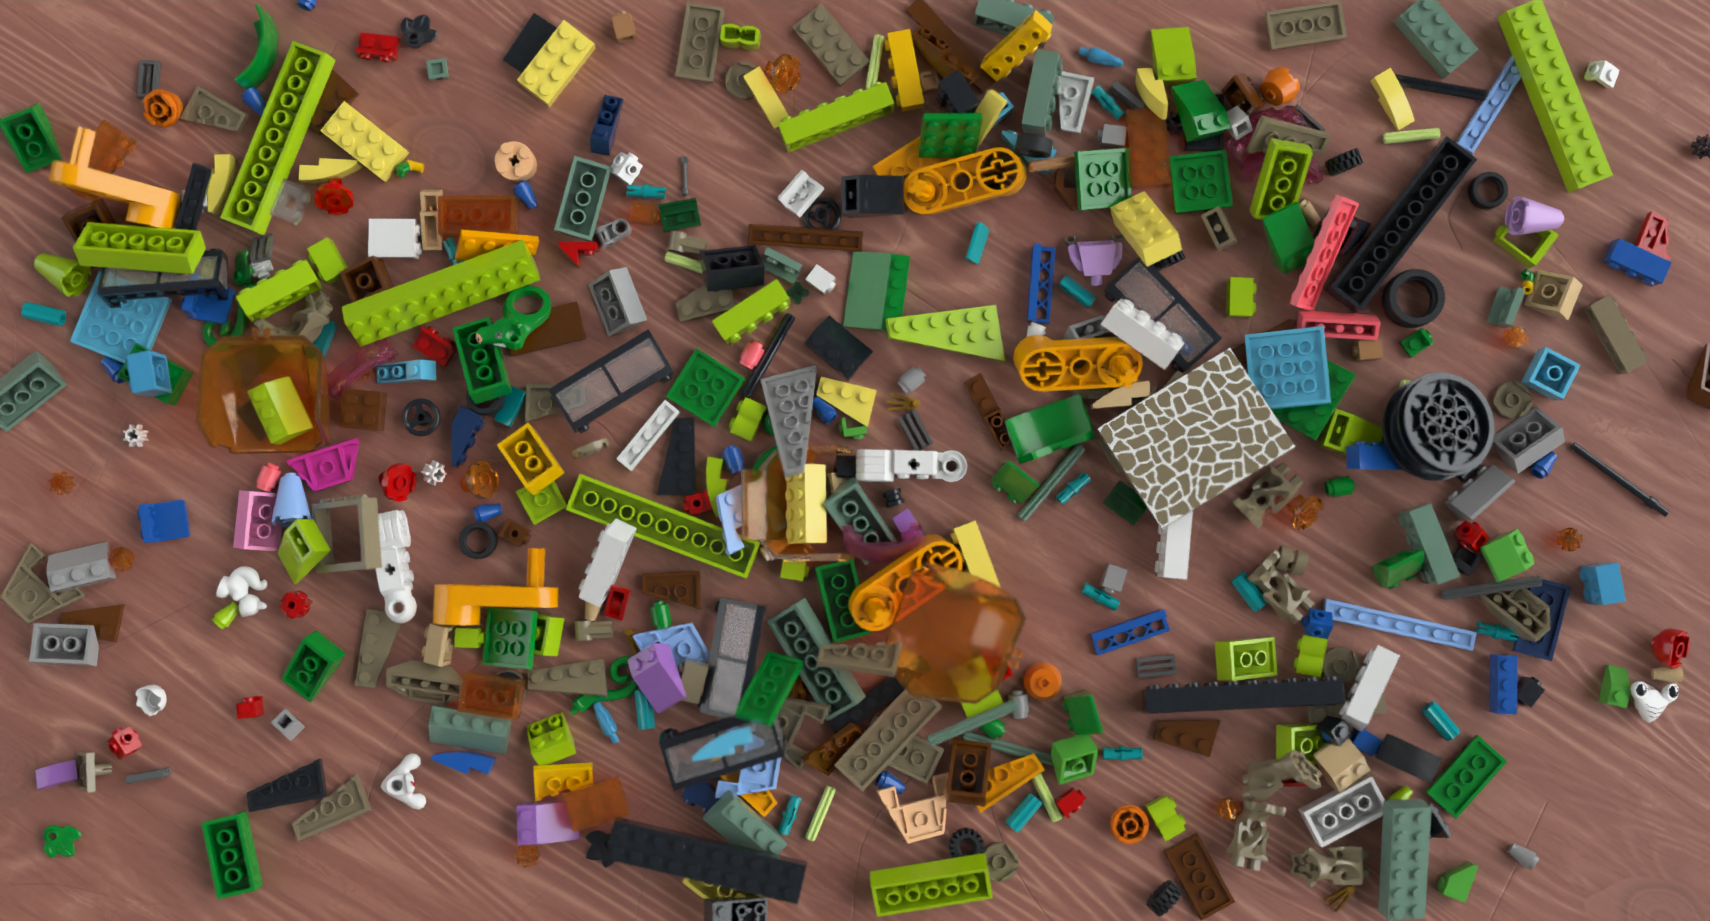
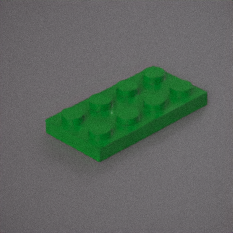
[734,651,804,727]
[1425,735,1507,819]

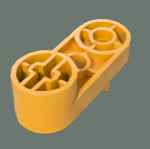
[49,127,181,229]
[904,147,1027,215]
[1013,335,1143,392]
[849,534,962,631]
[433,548,558,625]

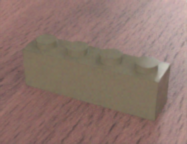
[1583,295,1648,374]

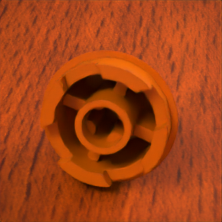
[1260,67,1300,106]
[142,89,183,127]
[1024,662,1062,701]
[1110,805,1149,844]

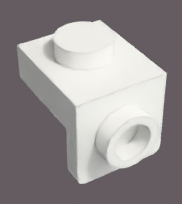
[1584,60,1619,88]

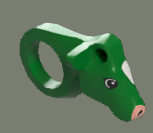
[475,285,552,350]

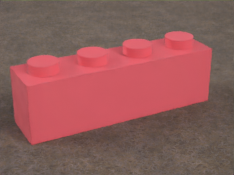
[1296,310,1381,340]

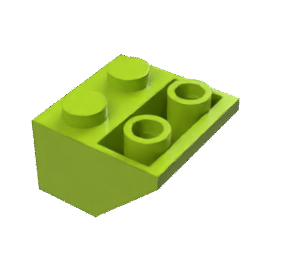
[526,712,576,766]

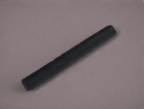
[1395,74,1487,101]
[741,313,795,399]

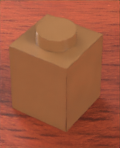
[612,12,638,44]
[1351,339,1383,362]

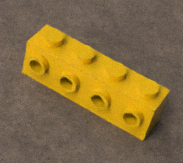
[980,10,1052,81]
[884,29,924,112]

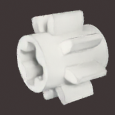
[248,260,273,279]
[123,424,149,447]
[421,460,447,486]

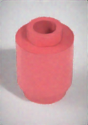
[739,340,765,369]
[256,462,282,492]

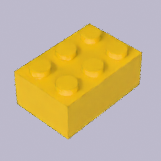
[497,423,565,495]

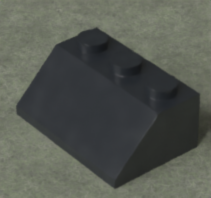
[699,245,765,292]
[804,316,873,381]

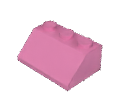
[233,490,282,551]

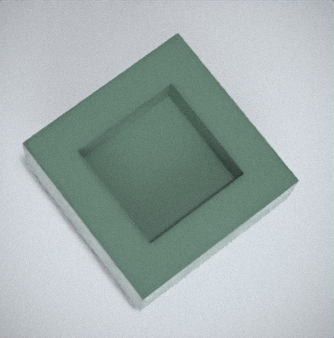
[426,58,449,81]

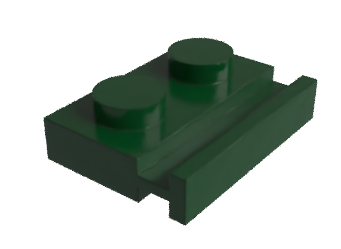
[658,198,701,233]
[1102,480,1147,526]

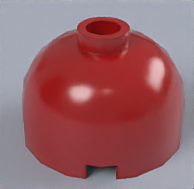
[1651,628,1690,668]

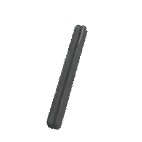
[1441,576,1542,600]

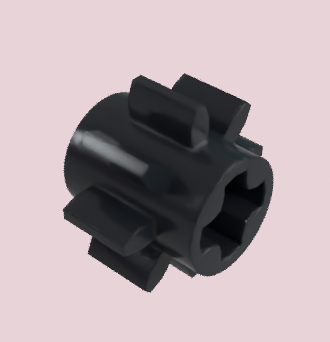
[1163,112,1183,136]
[1691,134,1710,159]

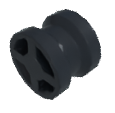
[882,488,905,508]

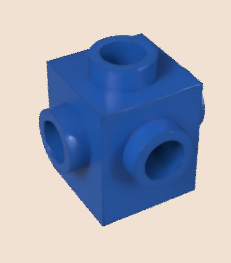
[1301,608,1333,639]

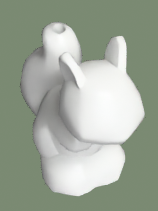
[216,566,267,617]

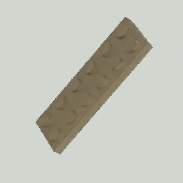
[834,680,942,792]

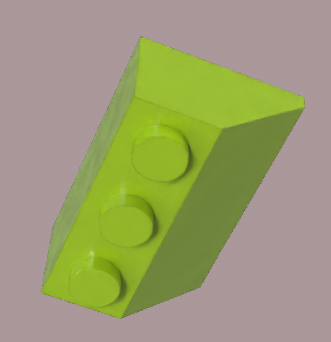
[247,376,314,445]

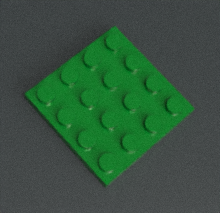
[1271,359,1356,442]

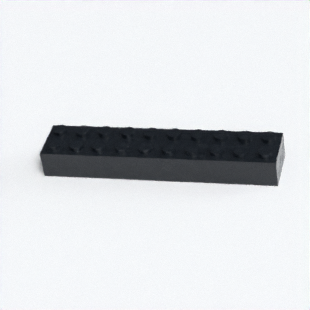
[1325,136,1477,313]
[1141,676,1345,714]
[605,817,807,905]

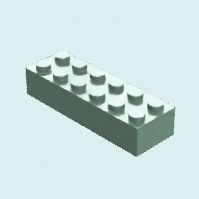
[767,598,866,721]
[1378,799,1431,921]

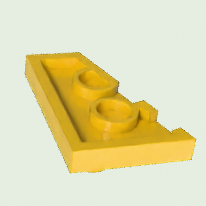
[533,762,593,802]

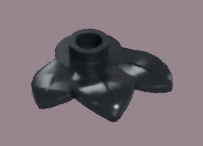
[401,15,438,49]
[585,830,615,868]

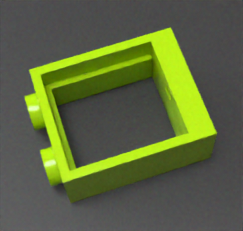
[1493,225,1559,268]

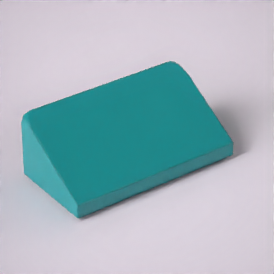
[965,222,989,264]
[1058,275,1096,308]
[306,320,339,359]
[494,385,526,428]

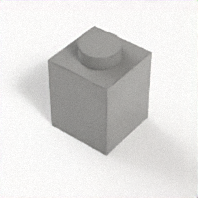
[1097,124,1127,149]
[1100,564,1128,594]
[271,708,305,741]

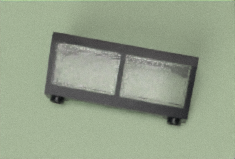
[98,248,228,308]
[1103,257,1222,373]
[548,329,674,434]
[697,597,767,718]
[659,715,786,791]

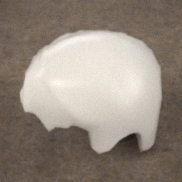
[135,684,167,716]

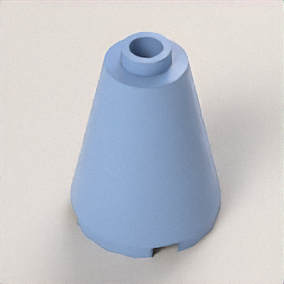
[271,473,312,527]

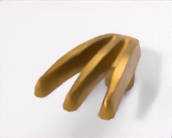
[887,393,920,411]
[624,628,641,655]
[1324,885,1355,913]

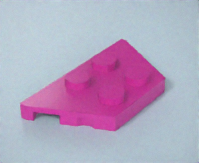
[286,438,360,492]

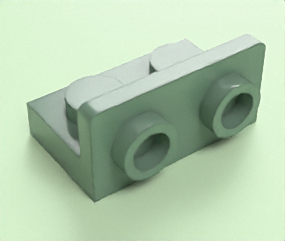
[763,247,802,284]
[1487,286,1525,328]

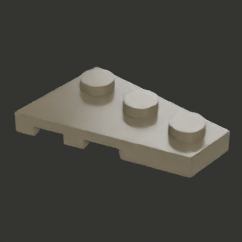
[676,285,736,322]

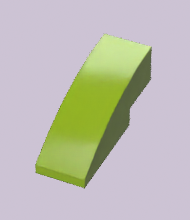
[706,457,728,517]

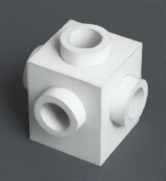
[610,152,643,185]

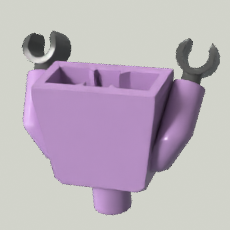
[1065,232,1124,286]

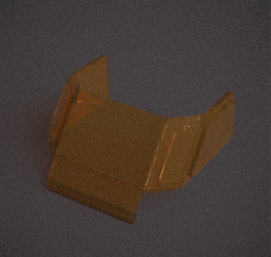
[741,445,854,562]

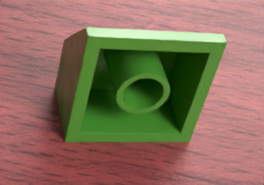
[1480,529,1535,582]
[1051,734,1098,785]

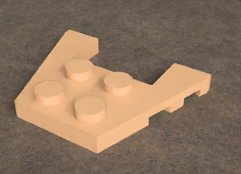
[877,772,949,844]

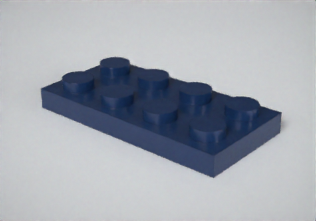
[1512,576,1571,661]

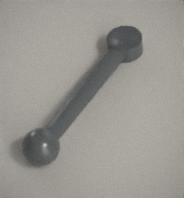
[681,156,689,196]

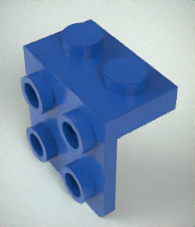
[181,275,236,324]
[137,500,190,543]

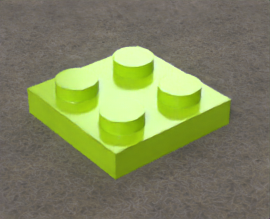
[516,480,568,525]

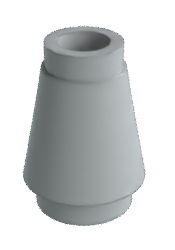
[1507,842,1539,870]

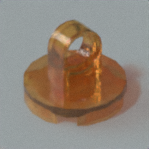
[764,54,801,93]
[461,461,499,500]
[1286,494,1324,530]

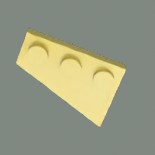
[817,377,877,428]

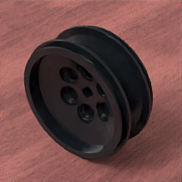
[1382,372,1495,481]

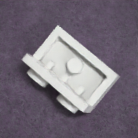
[778,170,824,218]

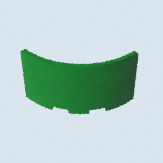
[234,4,279,90]
[1005,394,1095,464]

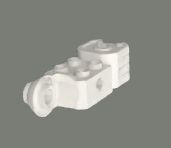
[856,449,967,482]
[376,510,417,623]

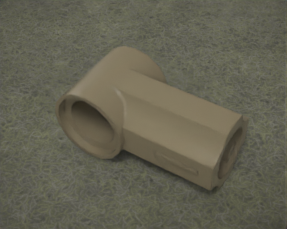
[667,231,707,255]
[575,620,614,641]

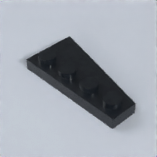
[657,418,696,495]
[246,758,327,812]

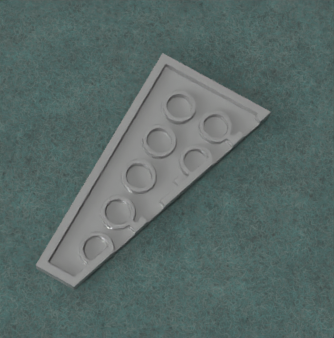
[760,365,817,478]

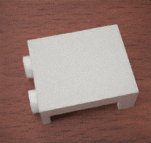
[368,219,422,260]

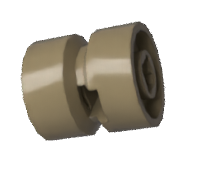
[1275,545,1309,576]

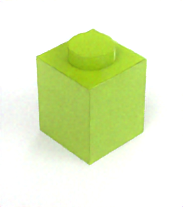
[780,558,810,581]
[454,627,485,648]

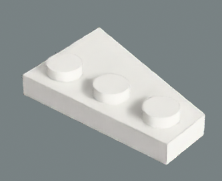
[1058,71,1094,135]

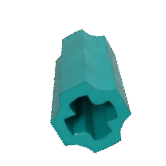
[21,302,67,327]
[1230,571,1268,612]
[635,689,655,729]
[1421,701,1460,741]
[1005,792,1043,833]

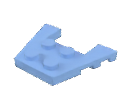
[715,481,787,556]
[632,622,710,675]
[715,726,781,798]

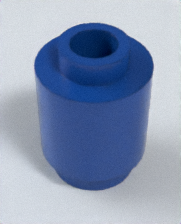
[721,445,745,474]

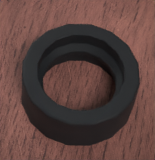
[1015,134,1053,158]
[1468,172,1509,210]
[466,390,505,416]
[459,522,498,559]

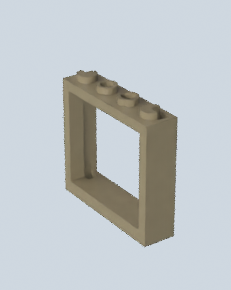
[311,494,382,573]

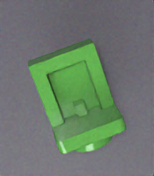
[838,418,867,440]

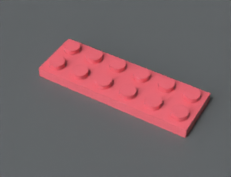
[1290,194,1359,311]

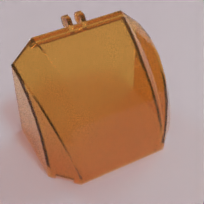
[196,328,330,454]
[886,562,1026,704]

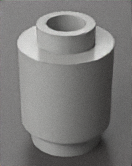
[897,366,926,394]
[1008,690,1029,719]

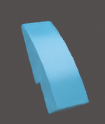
[692,726,753,762]

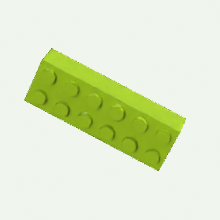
[778,82,895,153]
[73,222,206,274]
[870,853,993,917]

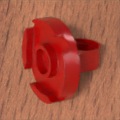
[314,178,354,215]
[378,463,417,502]

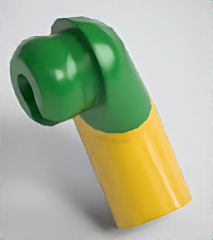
[395,160,424,178]
[1520,269,1534,295]

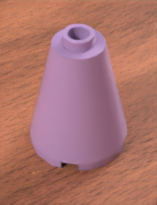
[1505,196,1564,235]

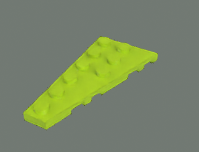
[885,305,1005,362]

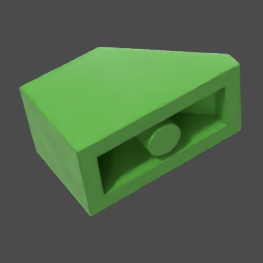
[1598,664,1631,708]
[1437,861,1478,903]

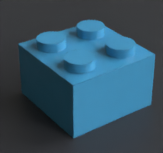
[126,351,172,397]
[1579,562,1626,605]

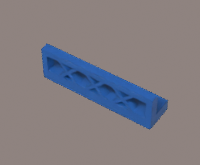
[1026,244,1055,324]
[1089,609,1170,656]

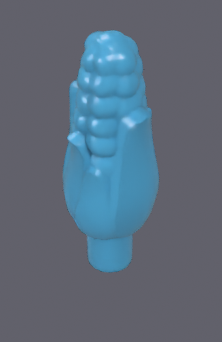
[1079,47,1124,68]
[593,702,620,744]

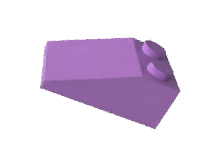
[627,643,686,713]
[516,800,580,845]

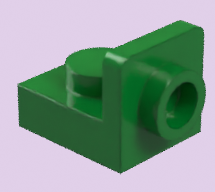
[1399,328,1434,358]

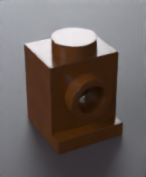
[498,519,531,547]

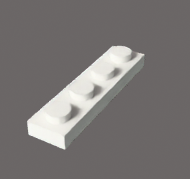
[617,400,680,471]

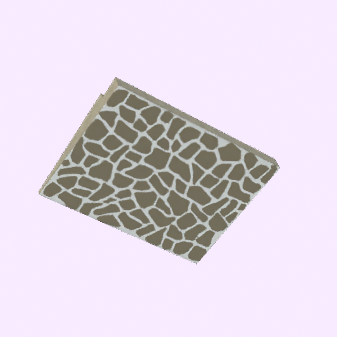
[1098,348,1295,529]

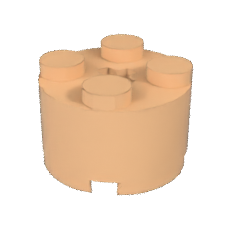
[495,141,537,184]

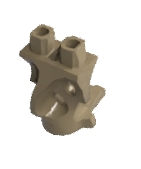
[254,291,333,353]
[1232,462,1304,529]
[1247,550,1314,624]
[1242,750,1322,802]
[1226,800,1286,871]
[1289,844,1369,887]

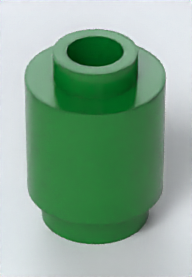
[1324,476,1355,498]
[649,600,672,630]
[979,719,1006,740]

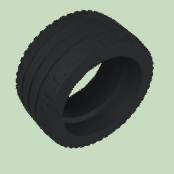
[1382,269,1445,328]
[1376,733,1441,783]

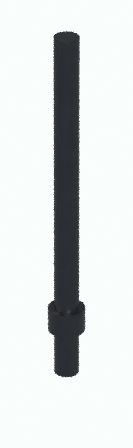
[1570,442,1670,517]

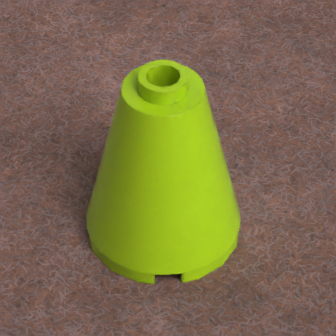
[34,253,91,297]

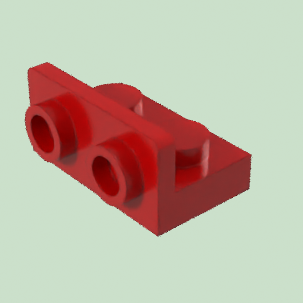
[354,32,400,63]
[412,326,457,367]

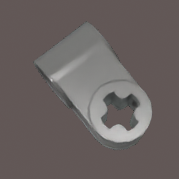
[594,218,632,249]

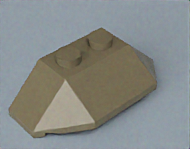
[1477,581,1550,642]
[386,660,464,705]

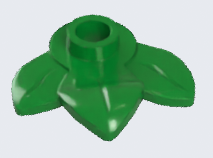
[233,250,254,286]
[43,825,82,858]

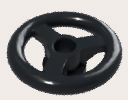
[803,197,841,230]
[402,398,440,437]

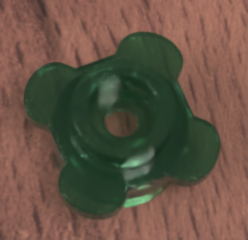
[786,281,809,304]

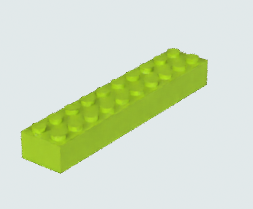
[1497,0,1613,193]
[220,41,336,236]
[342,240,540,347]
[566,474,762,579]

